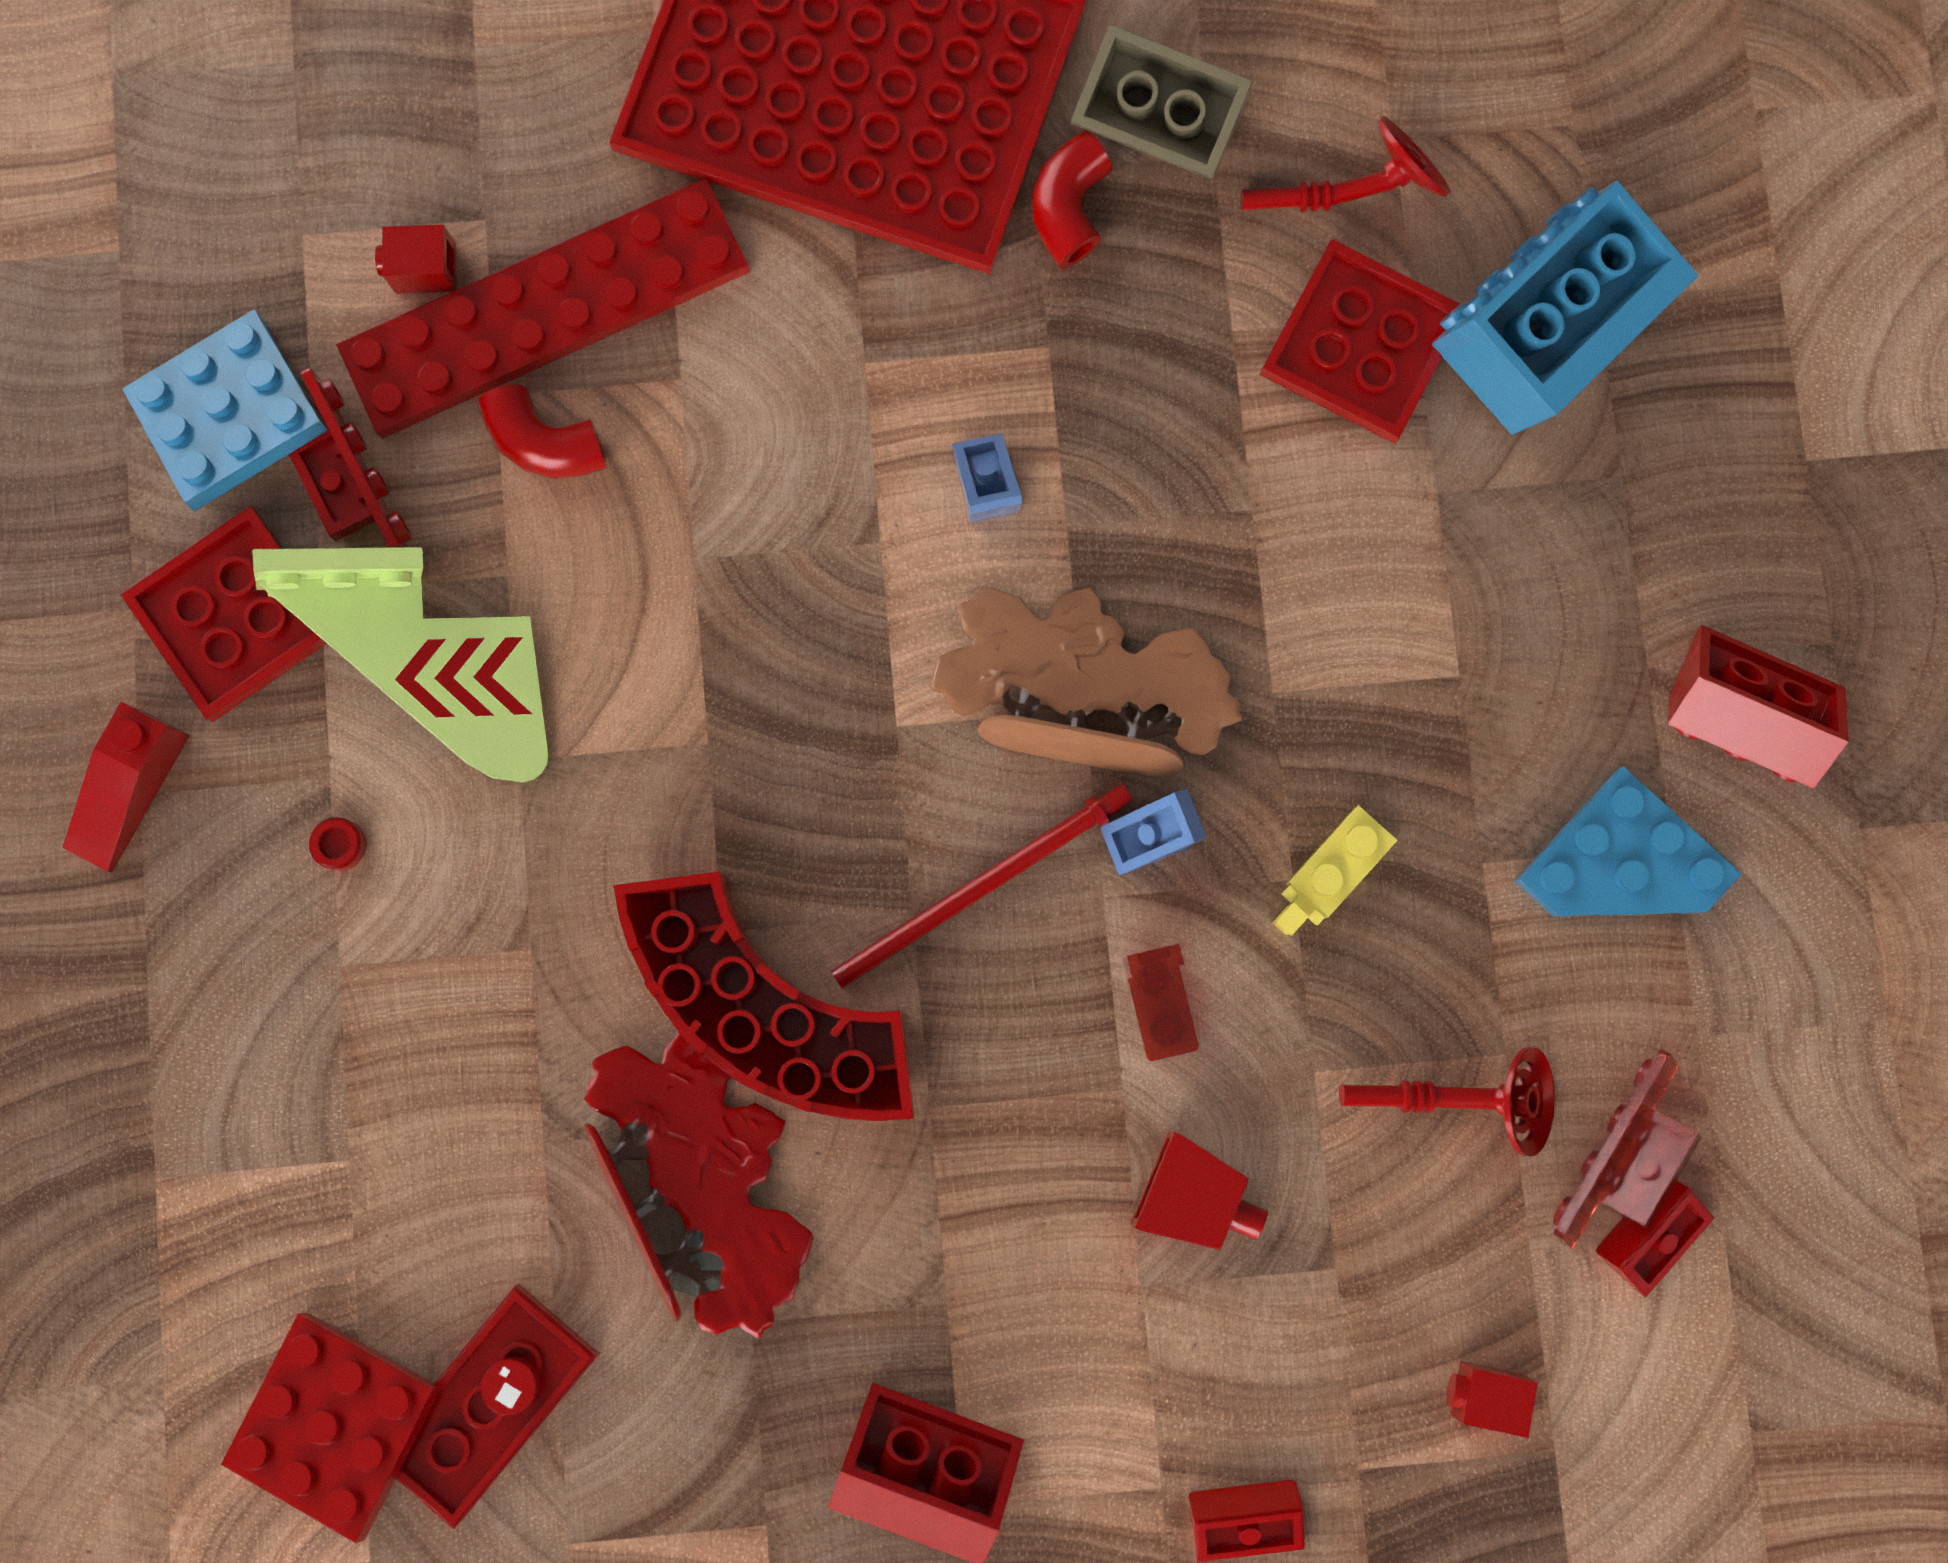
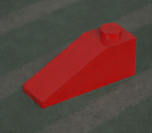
[62,702,190,872]

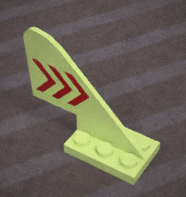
[252,547,548,783]

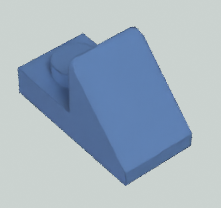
[952,433,1022,523]
[1100,789,1207,876]

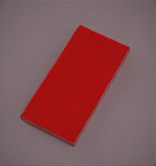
[396,1284,600,1530]

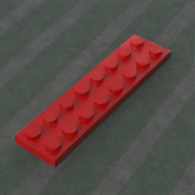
[336,178,750,439]

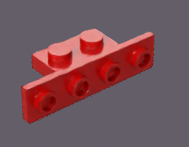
[288,367,412,548]

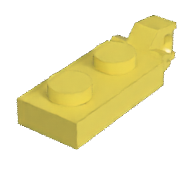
[1272,805,1398,937]

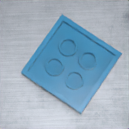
[122,309,328,511]

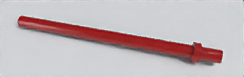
[831,783,1133,988]

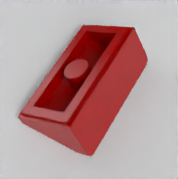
[1596,1174,1715,1298]
[1189,1480,1305,1562]

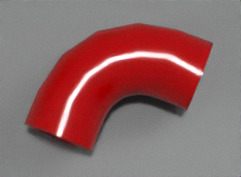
[1032,129,1112,269]
[478,384,608,479]

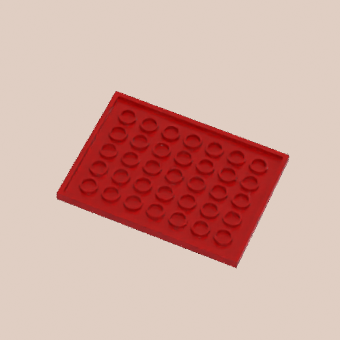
[609,0,1087,275]

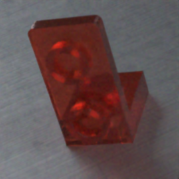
[1122,944,1199,1061]

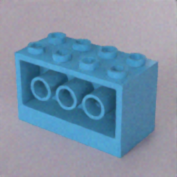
[1432,180,1699,435]

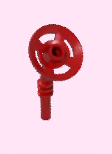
[1240,116,1451,213]
[1339,1047,1555,1156]

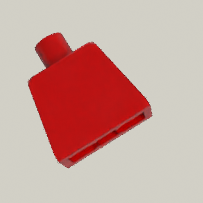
[1131,1130,1268,1250]

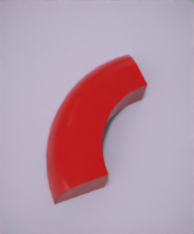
[613,871,914,1121]

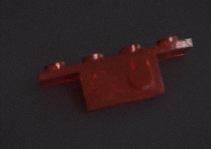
[1553,1049,1701,1250]

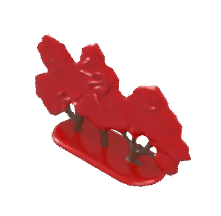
[584,1031,814,1338]

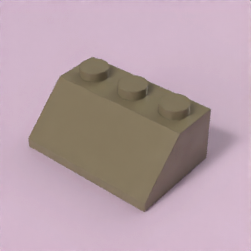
[1070,24,1253,180]

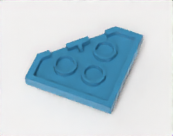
[1514,766,1742,917]

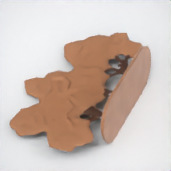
[930,586,1242,777]

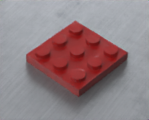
[1259,239,1461,444]
[121,506,327,722]
[221,1313,441,1544]

